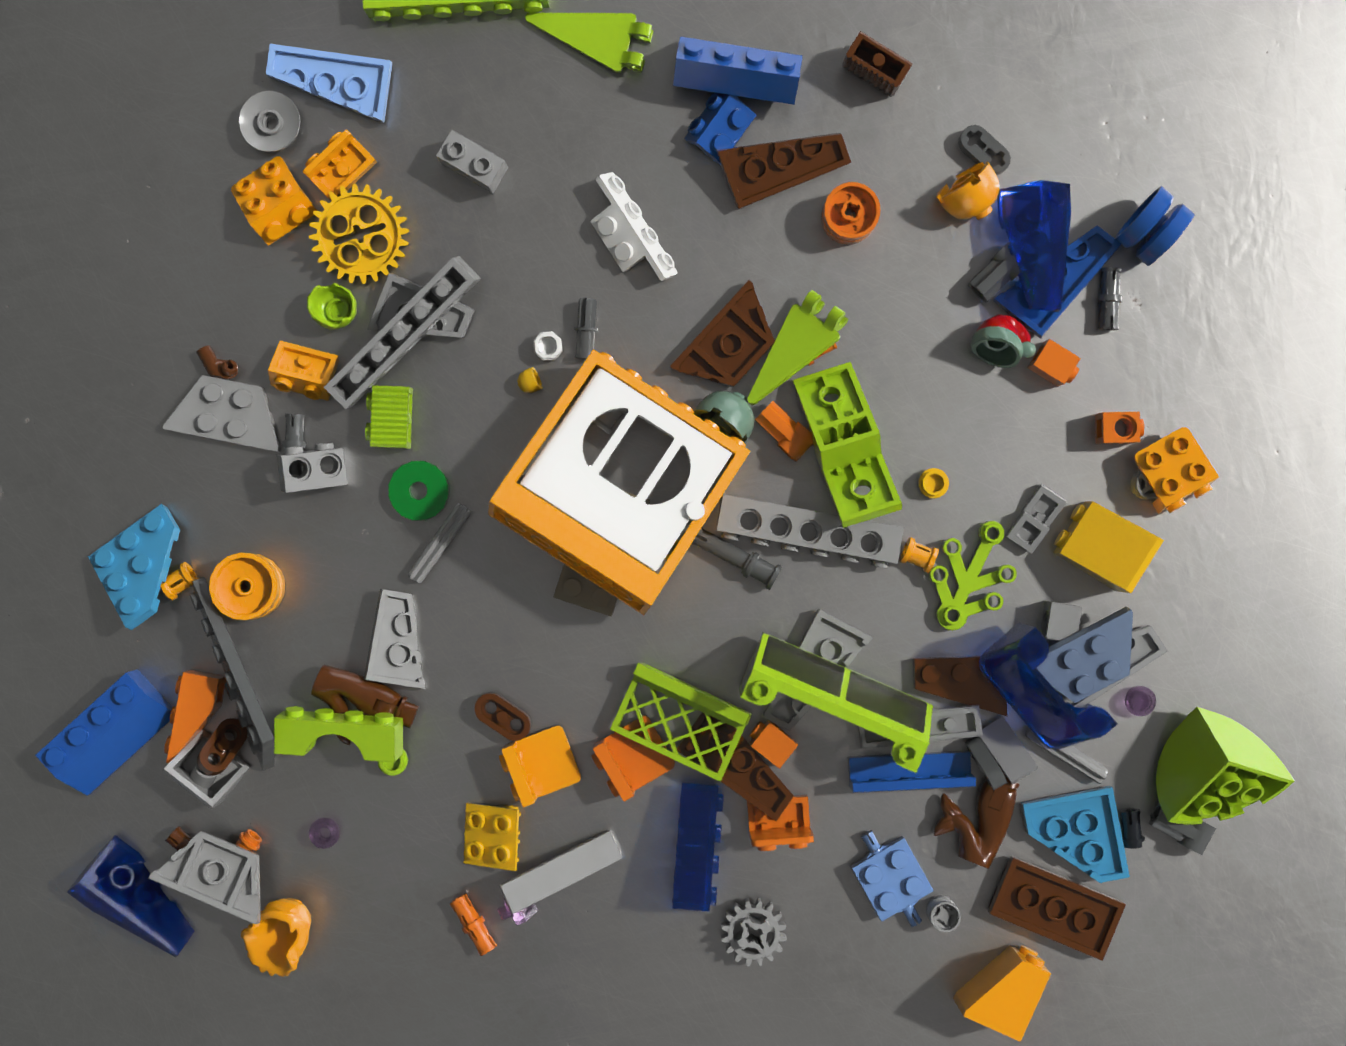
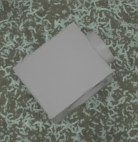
[1039,601,1082,645]

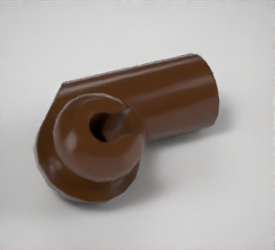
[196,345,238,380]

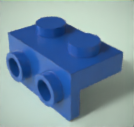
[684,93,756,164]

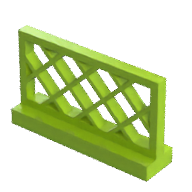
[610,662,752,782]

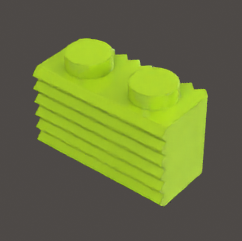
[365,385,413,449]

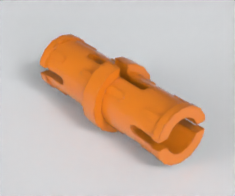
[449,893,497,956]

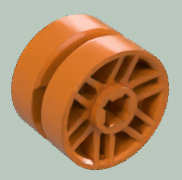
[821,182,880,245]

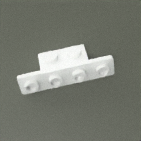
[590,172,678,281]

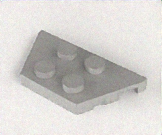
[163,375,281,452]
[149,831,261,924]

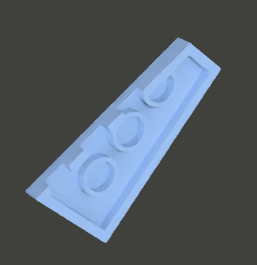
[266,44,392,123]

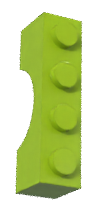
[274,706,403,762]

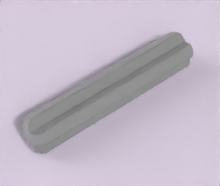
[408,503,471,583]
[1025,723,1108,784]

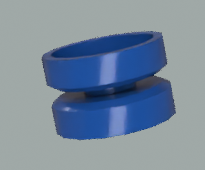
[1115,186,1195,266]

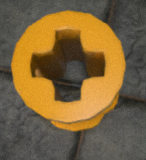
[899,537,939,573]
[160,562,199,601]

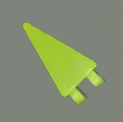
[525,13,654,73]
[747,290,848,405]

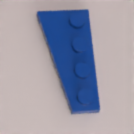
[993,225,1121,339]

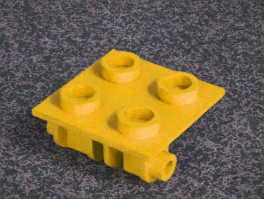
[463,803,521,871]

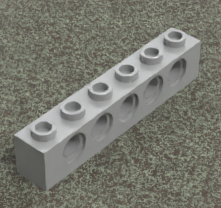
[324,256,481,410]
[716,494,904,568]

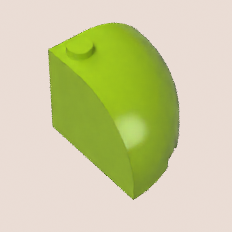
[1156,707,1294,825]

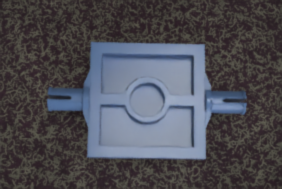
[850,830,934,927]

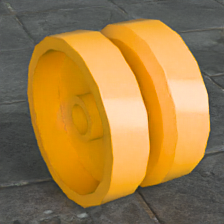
[209,552,286,620]

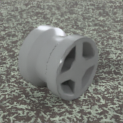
[1130,470,1157,500]

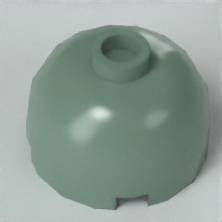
[694,391,755,444]

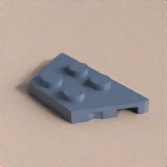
[1022,606,1133,703]

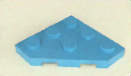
[88,504,180,630]
[1020,786,1130,883]

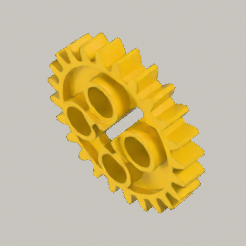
[309,184,410,284]

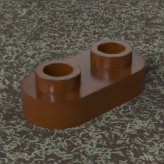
[475,692,531,741]
[197,718,248,775]

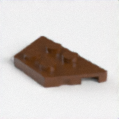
[670,280,775,387]

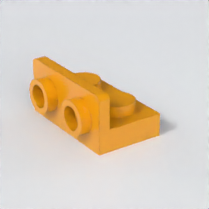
[268,341,339,401]

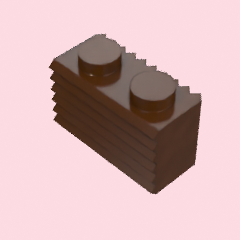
[842,31,913,97]

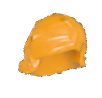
[241,898,311,977]

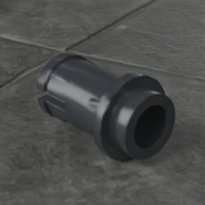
[1120,808,1145,849]

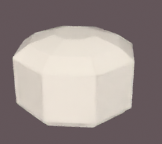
[533,331,563,361]

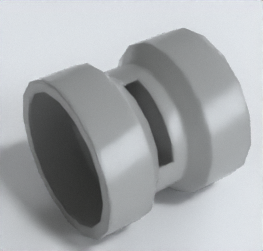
[926,895,961,933]

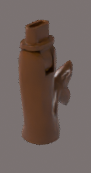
[311,665,419,745]
[934,765,1020,869]

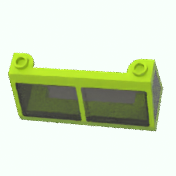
[739,632,933,773]

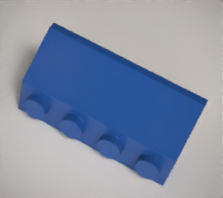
[673,37,803,105]
[35,669,173,796]

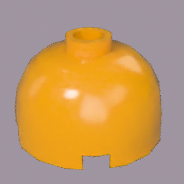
[936,161,1000,220]

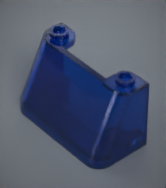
[979,622,1117,750]

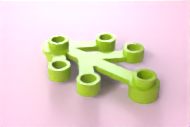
[929,521,1017,630]

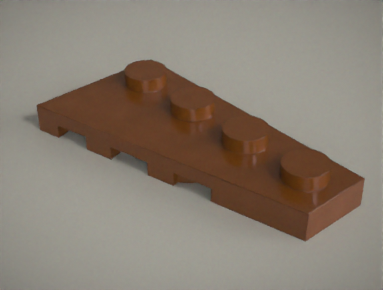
[716,133,851,209]
[677,712,794,821]

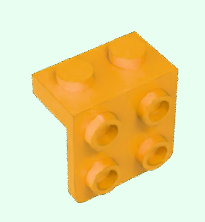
[231,156,317,246]
[1134,427,1219,513]
[499,725,581,807]

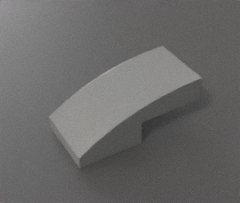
[1006,484,1067,554]

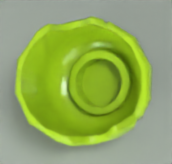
[307,283,357,330]

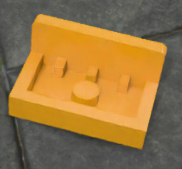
[302,129,377,201]

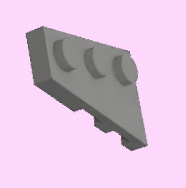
[367,273,475,338]
[364,589,425,689]

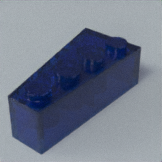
[671,783,724,912]

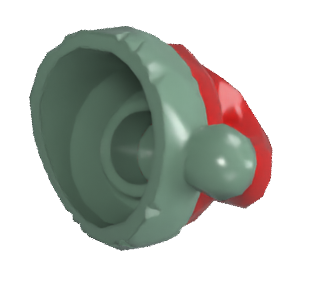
[971,314,1036,368]

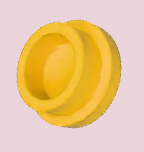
[918,468,949,498]

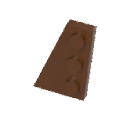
[913,655,1008,717]

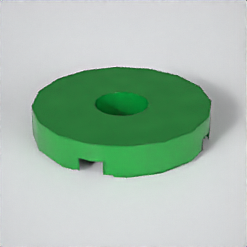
[388,461,449,520]

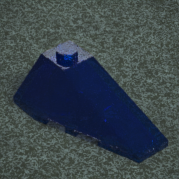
[997,180,1071,312]
[67,835,194,957]

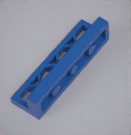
[848,751,976,793]

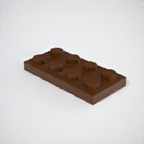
[988,856,1126,961]

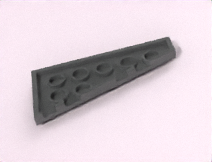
[189,577,274,771]

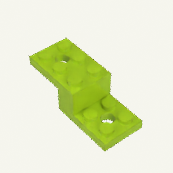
[793,362,902,528]

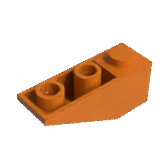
[164,670,226,763]

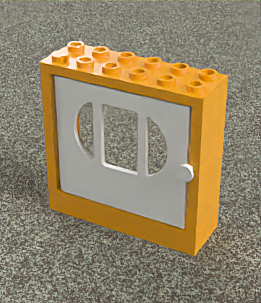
[488,349,750,615]

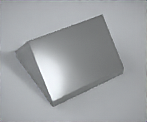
[163,729,250,809]

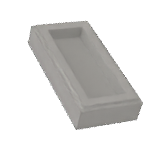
[980,716,1038,785]

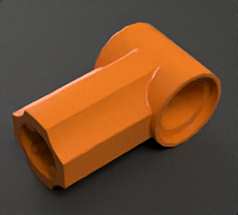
[755,401,813,462]

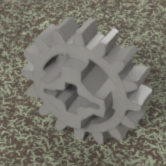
[721,898,787,967]

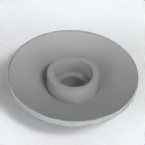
[239,91,300,152]

